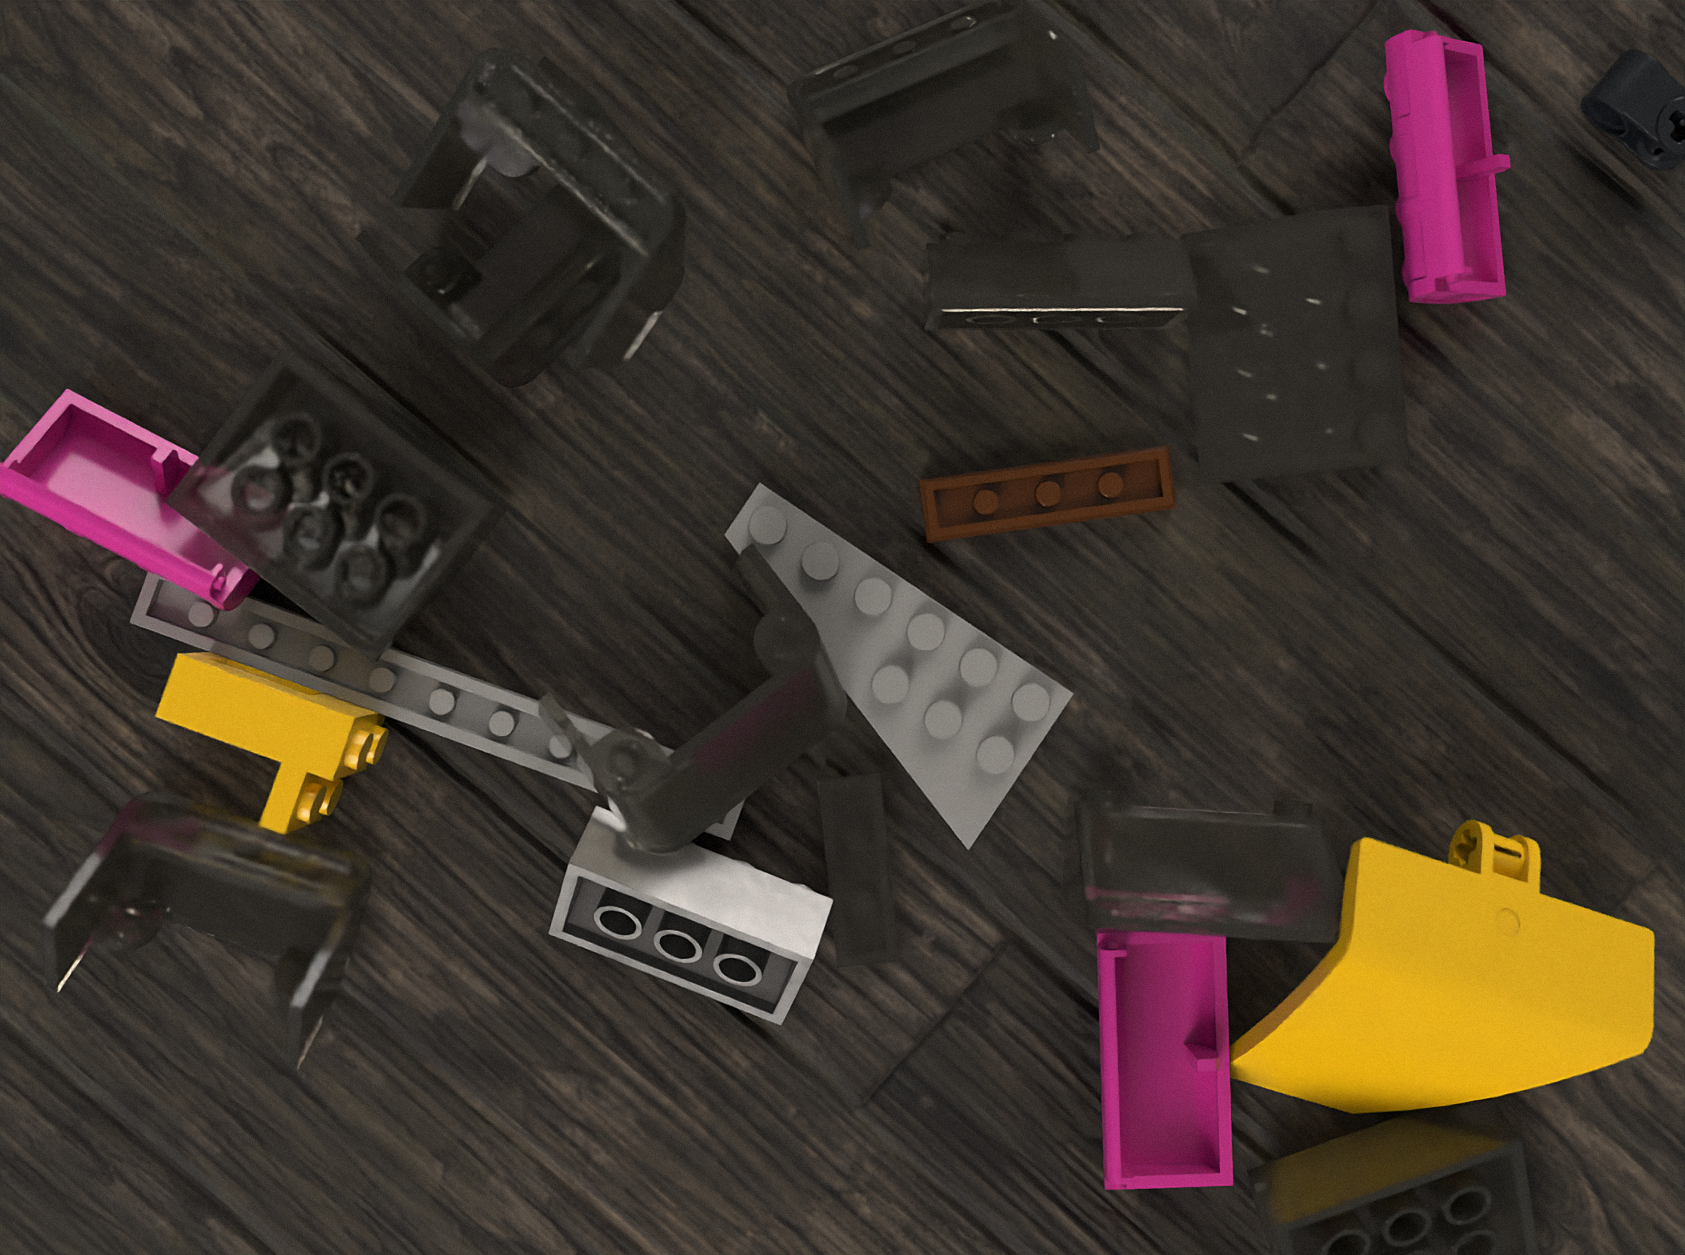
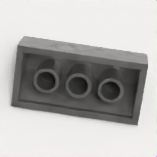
[548,806,834,1025]

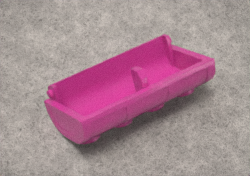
[1384,29,1511,304]
[0,389,294,612]
[1096,922,1233,1190]

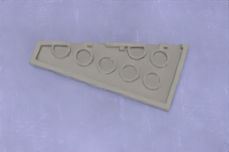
[725,483,1074,851]

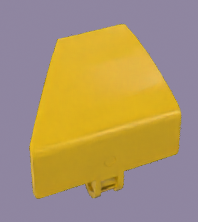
[1229,820,1655,1114]

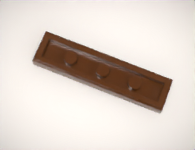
[918,445,1177,543]

